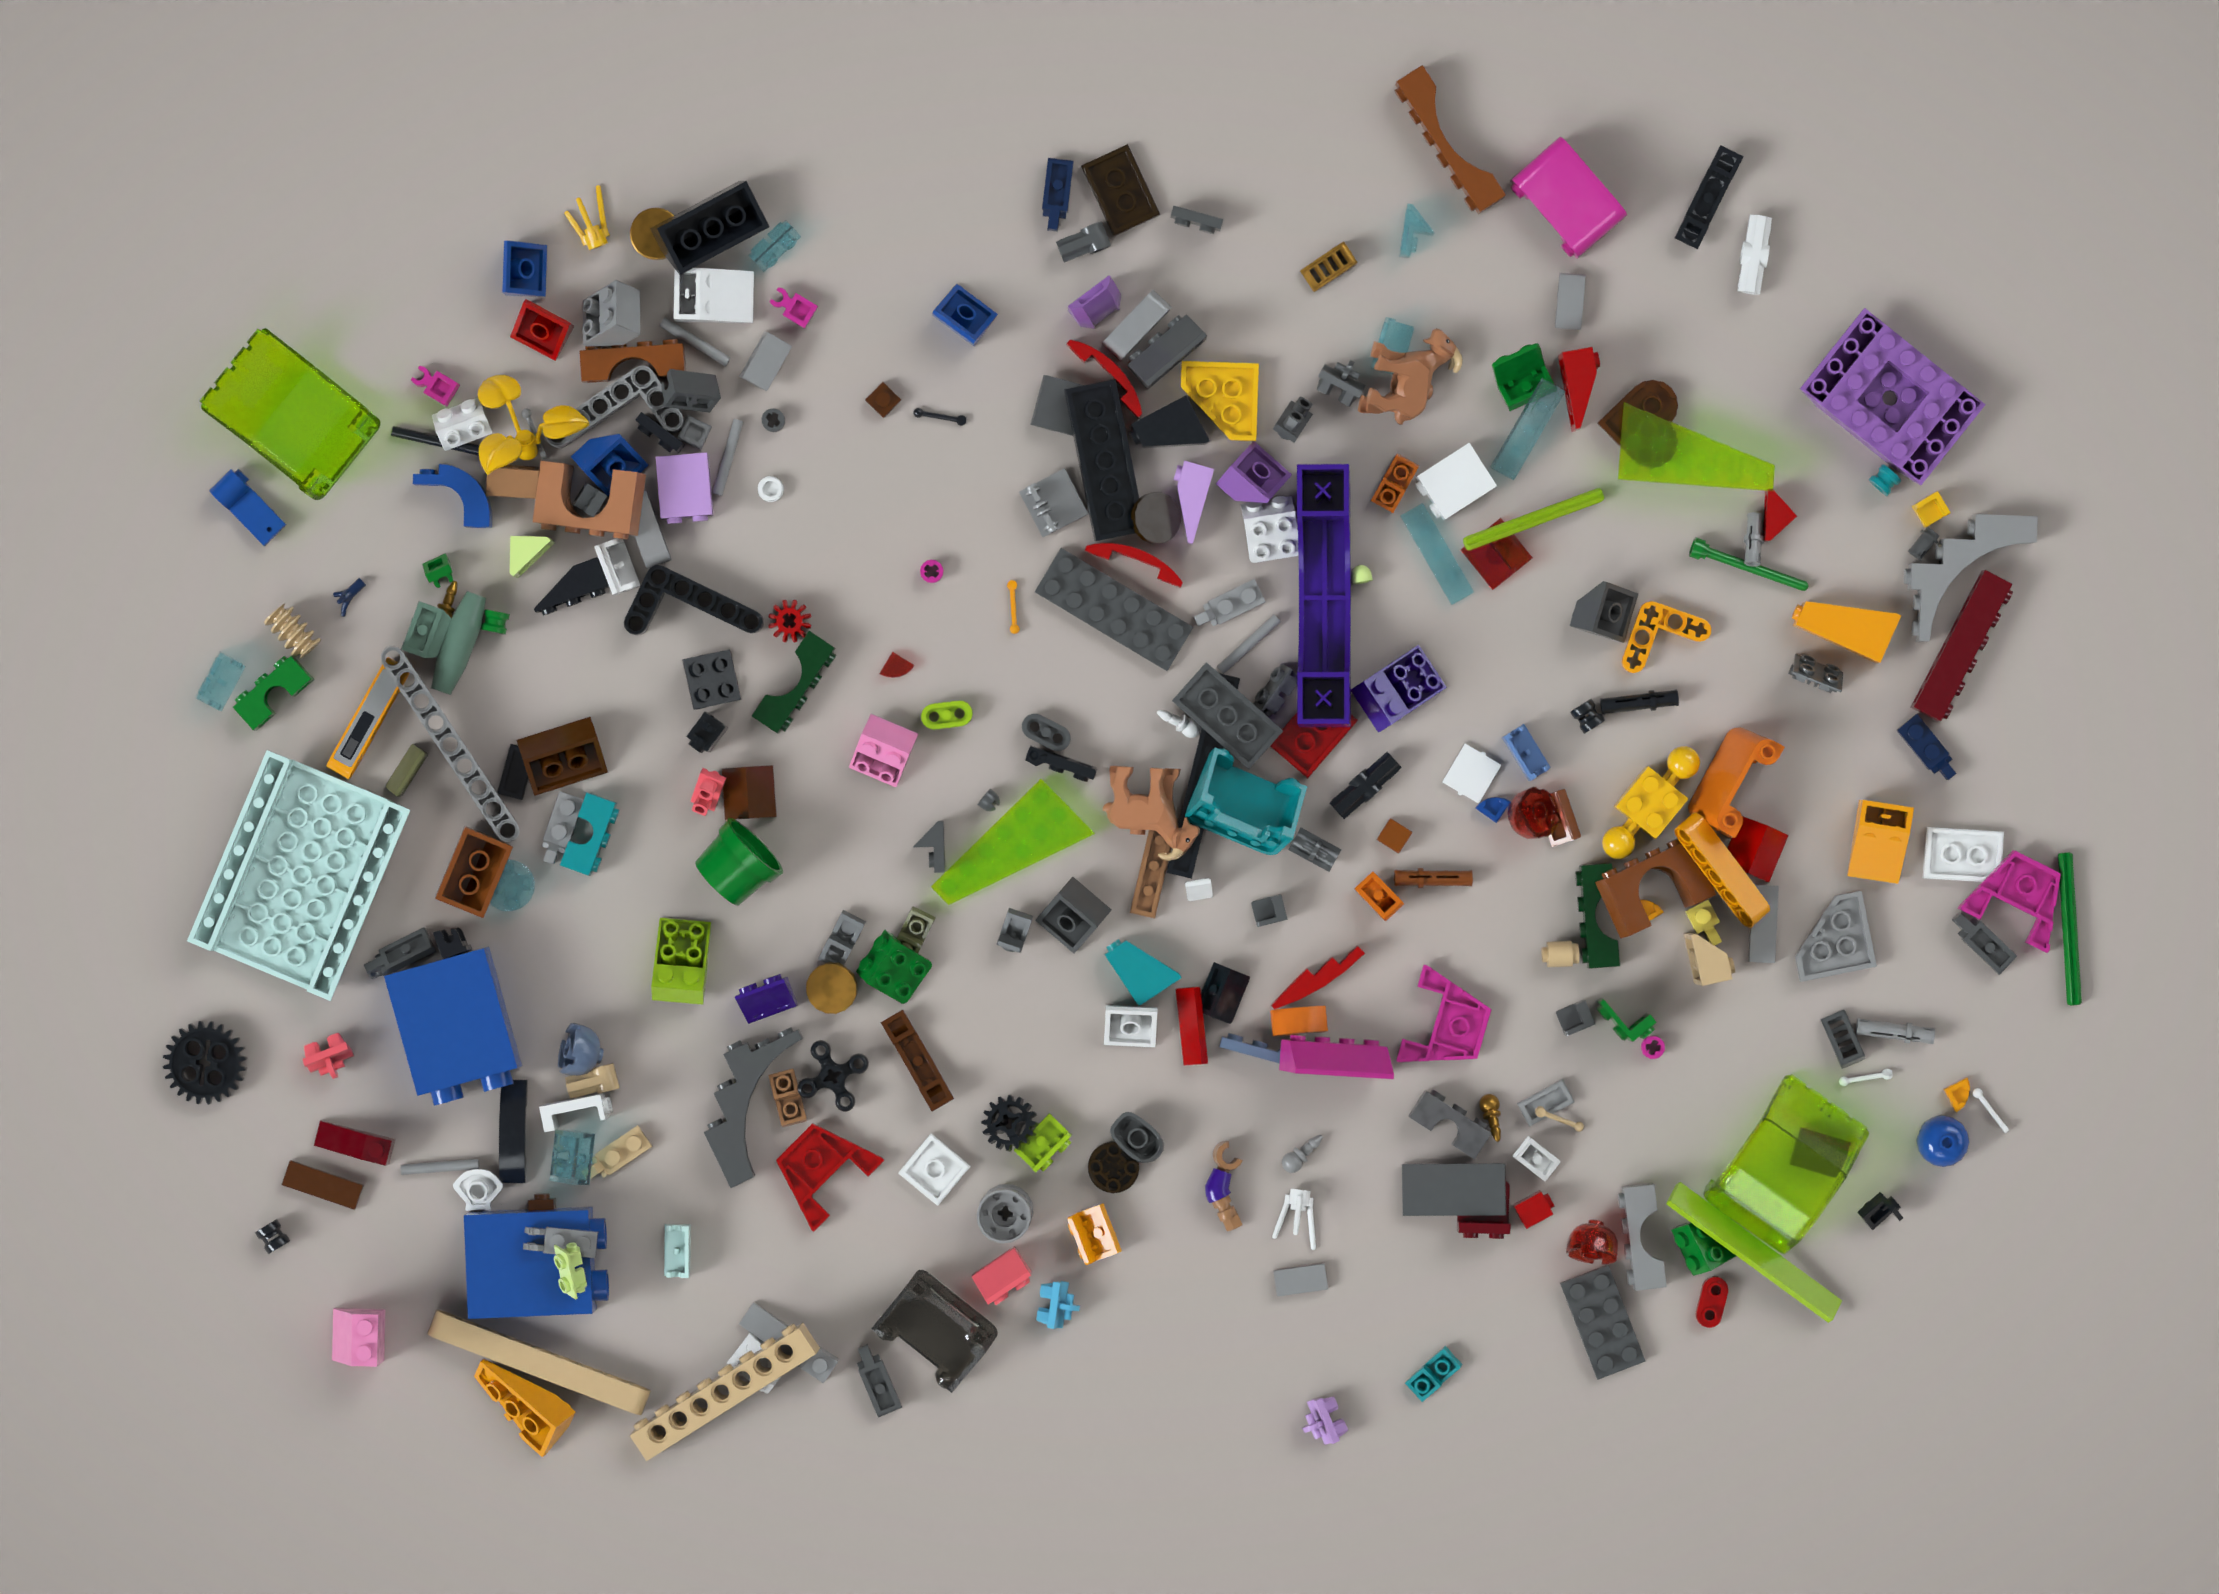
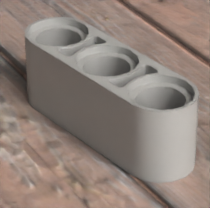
[1102,290,1172,361]
[635,490,671,569]

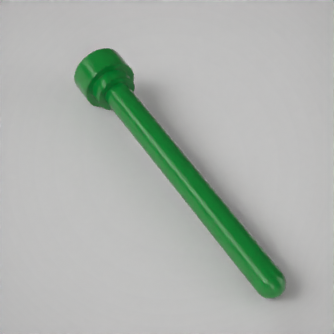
[1689,537,1809,591]

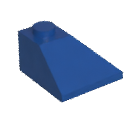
[571,434,649,497]

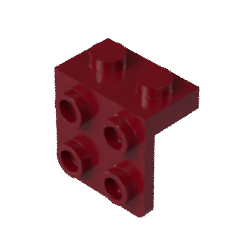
[1457,1181,1511,1239]

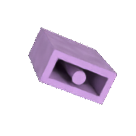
[656,452,714,524]

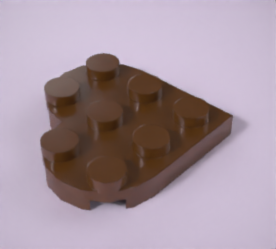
[1597,380,1678,469]

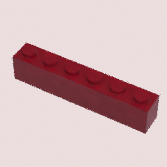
[1910,570,2013,722]

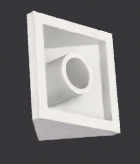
[1104,1005,1158,1047]

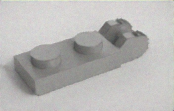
[523,1227,598,1258]

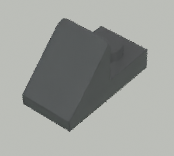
[913,821,945,873]

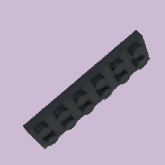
[1064,379,1139,541]

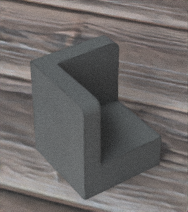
[1251,894,1288,927]
[1556,1000,1595,1036]

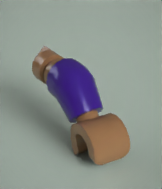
[1205,1141,1243,1232]

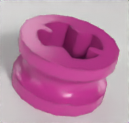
[920,560,943,583]
[1641,1036,1665,1059]

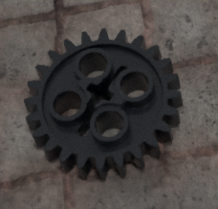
[162,1021,248,1105]

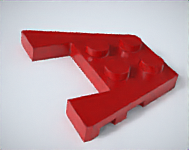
[776,1123,884,1232]

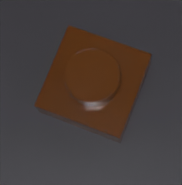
[865,382,901,418]
[528,1193,556,1211]

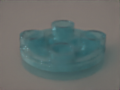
[490,860,535,911]

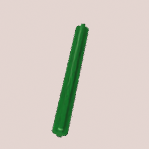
[2058,852,2082,1006]

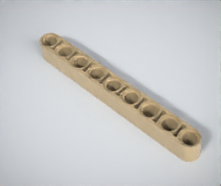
[427,1310,651,1415]

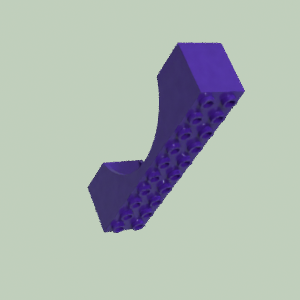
[1297,464,1351,727]

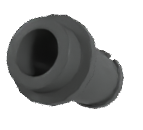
[1908,527,1939,561]

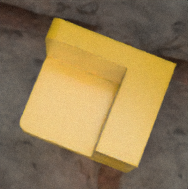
[1912,491,1951,528]

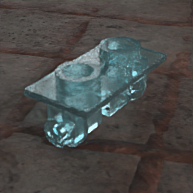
[748,220,801,272]

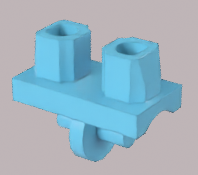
[1036,1281,1080,1329]

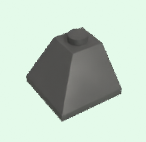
[1570,581,1638,643]

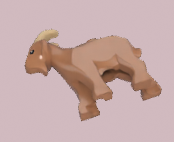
[1358,328,1463,425]
[1103,766,1200,861]

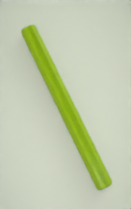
[1463,488,1604,551]

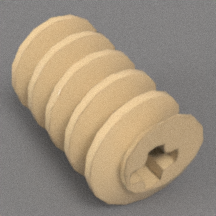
[264,604,321,660]

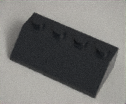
[650,181,770,275]

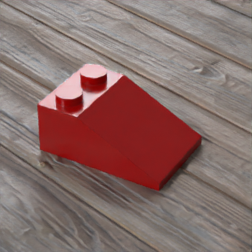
[1558,347,1600,432]

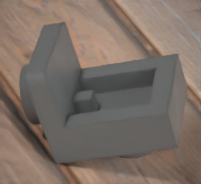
[997,908,1033,953]

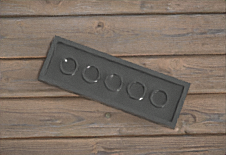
[1035,548,1193,671]

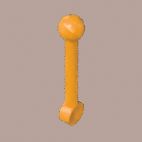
[1007,580,1020,634]

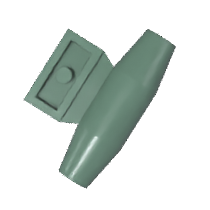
[401,591,486,695]

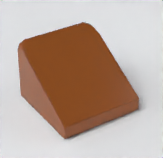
[1376,818,1413,854]

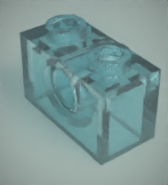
[549,1129,595,1185]

